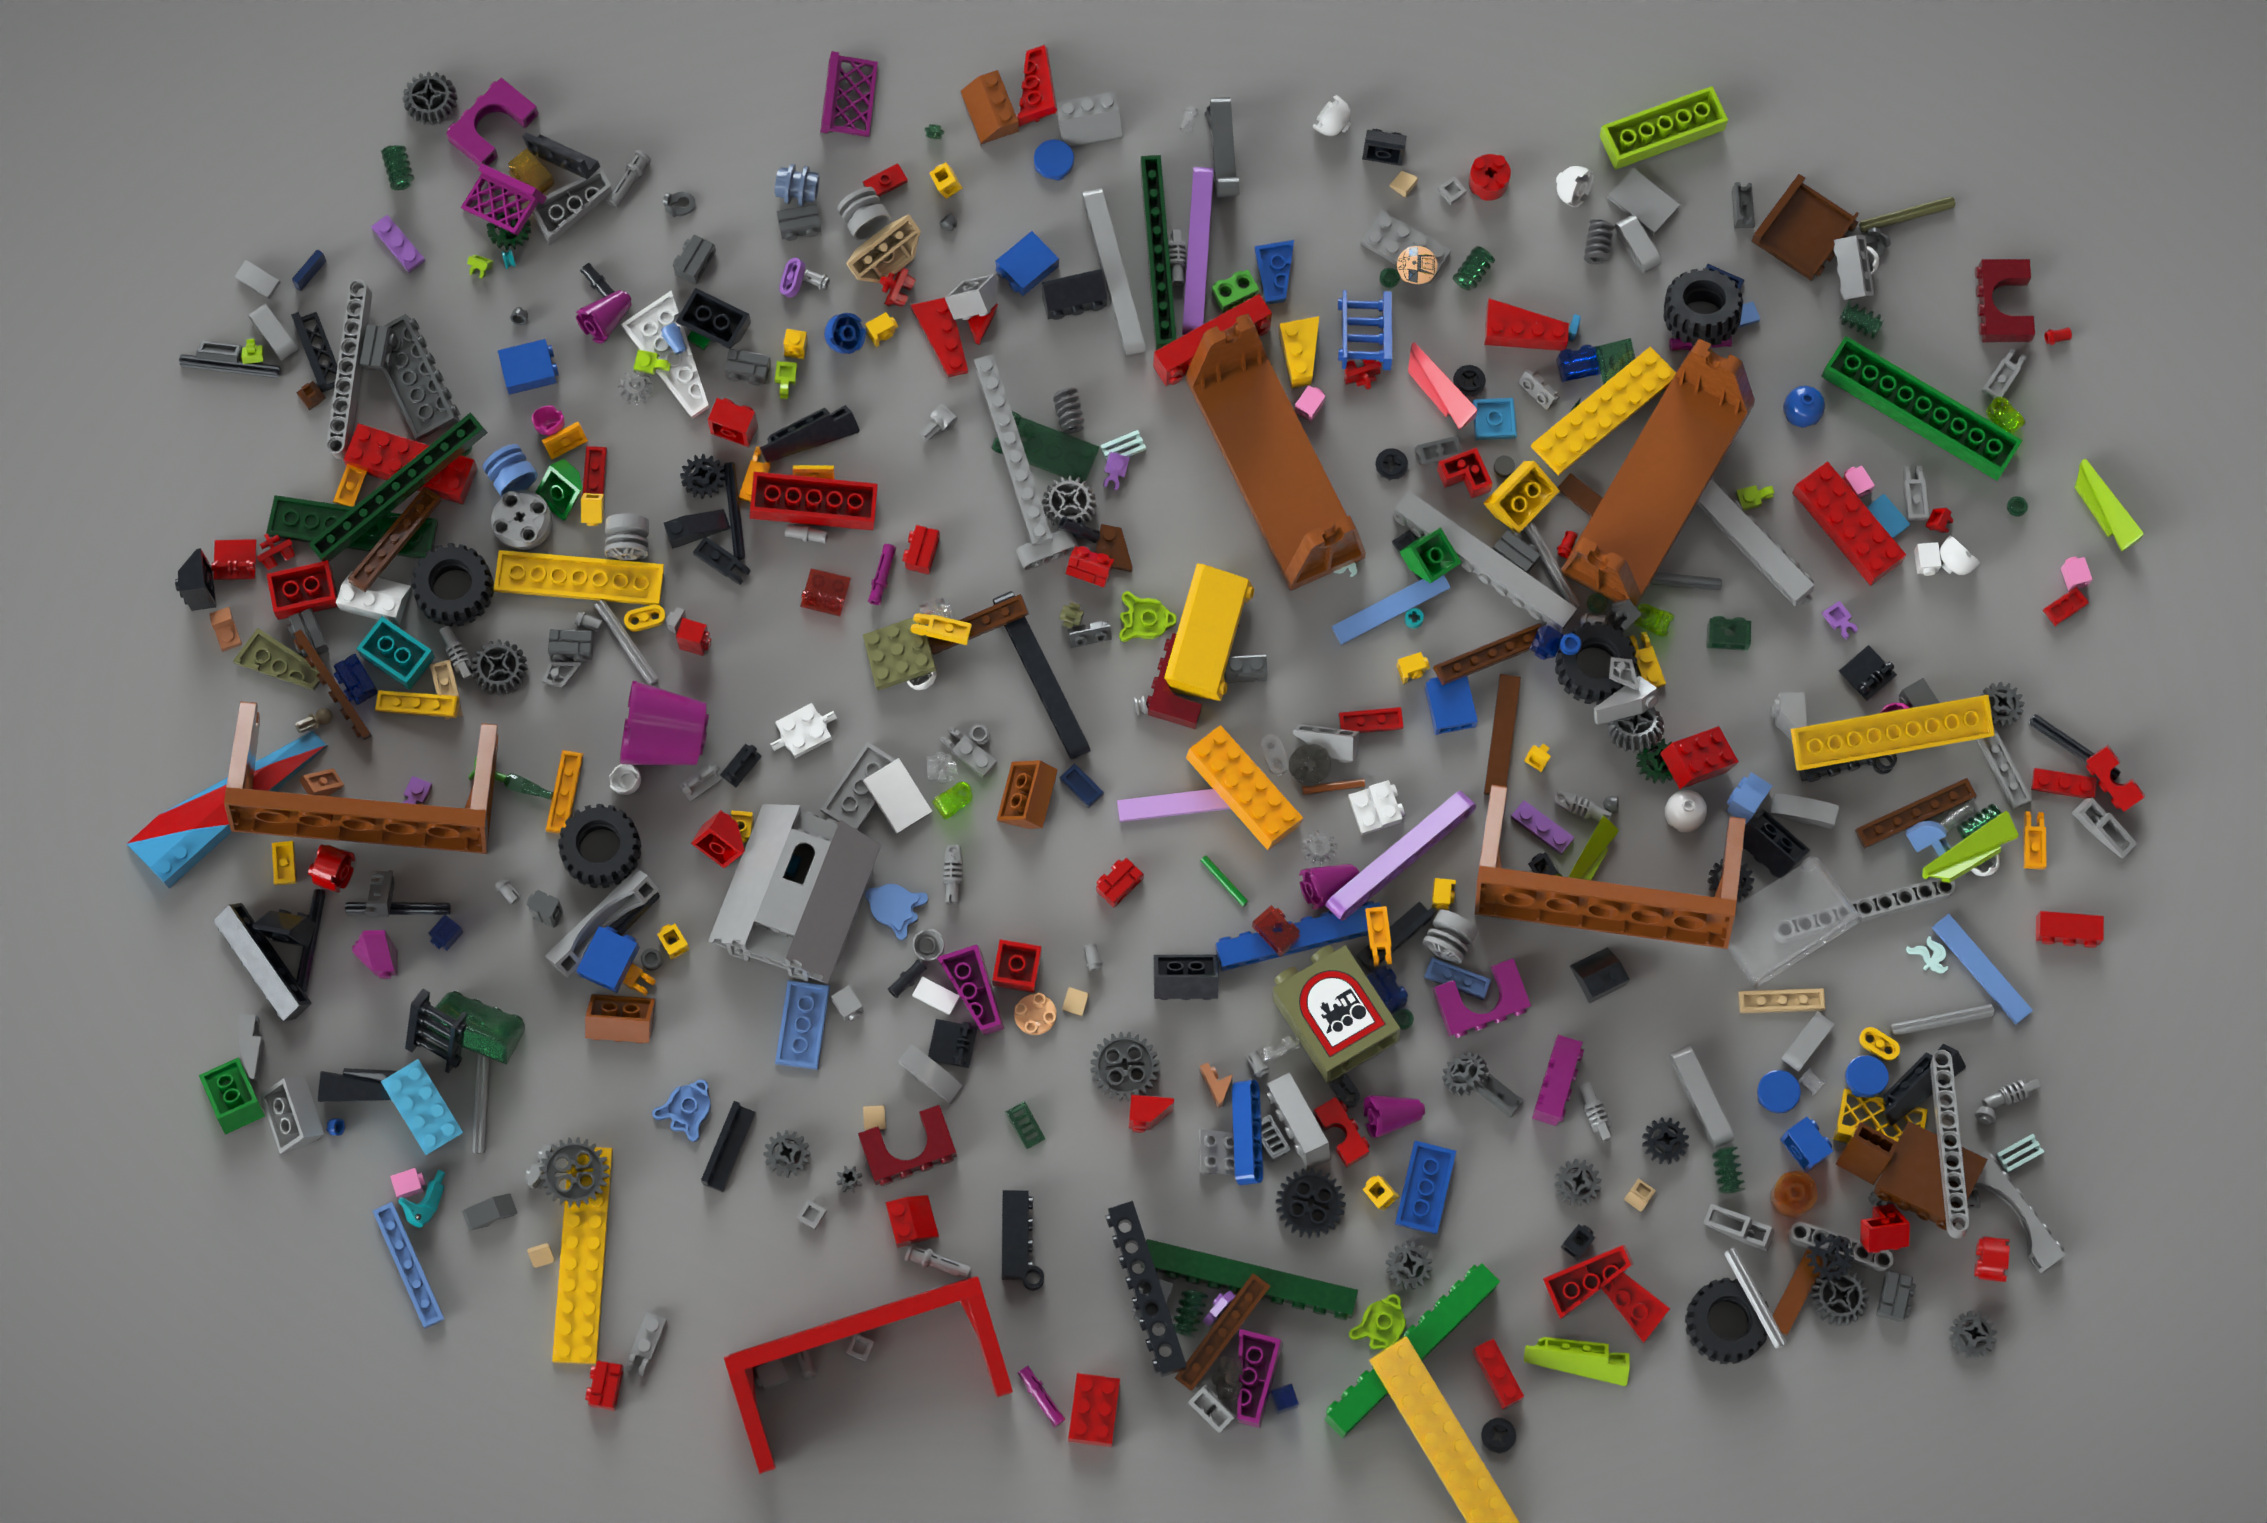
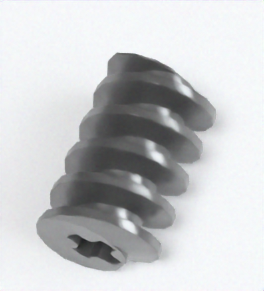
[1583,219,1614,265]
[1053,388,1085,434]

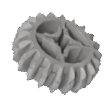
[1041,475,1097,529]

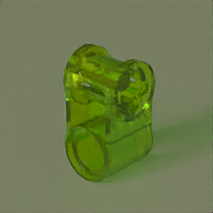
[1986,397,2026,434]
[1634,603,1674,637]
[932,782,973,820]

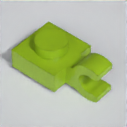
[633,350,672,375]
[775,361,797,399]
[1736,485,1775,511]

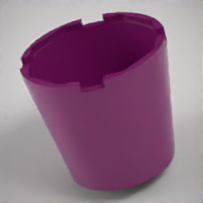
[619,681,709,766]

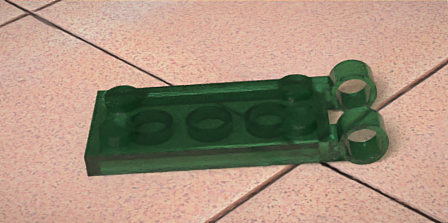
[991,411,1100,484]

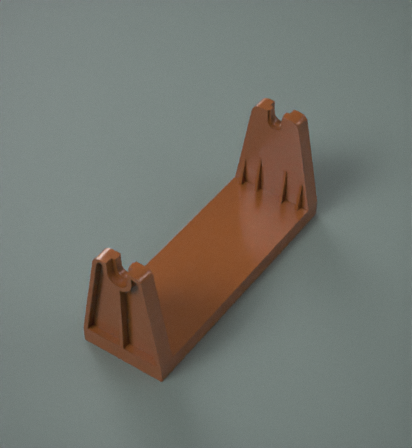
[1186,314,1366,591]
[1561,339,1755,608]
[224,701,499,854]
[1475,785,1746,949]

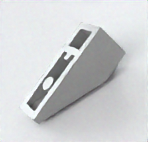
[1594,675,1658,725]
[1293,724,1359,763]

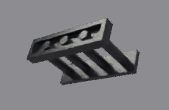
[405,989,467,1074]

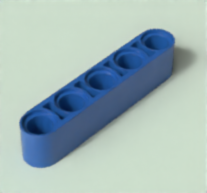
[1232,1079,1263,1186]

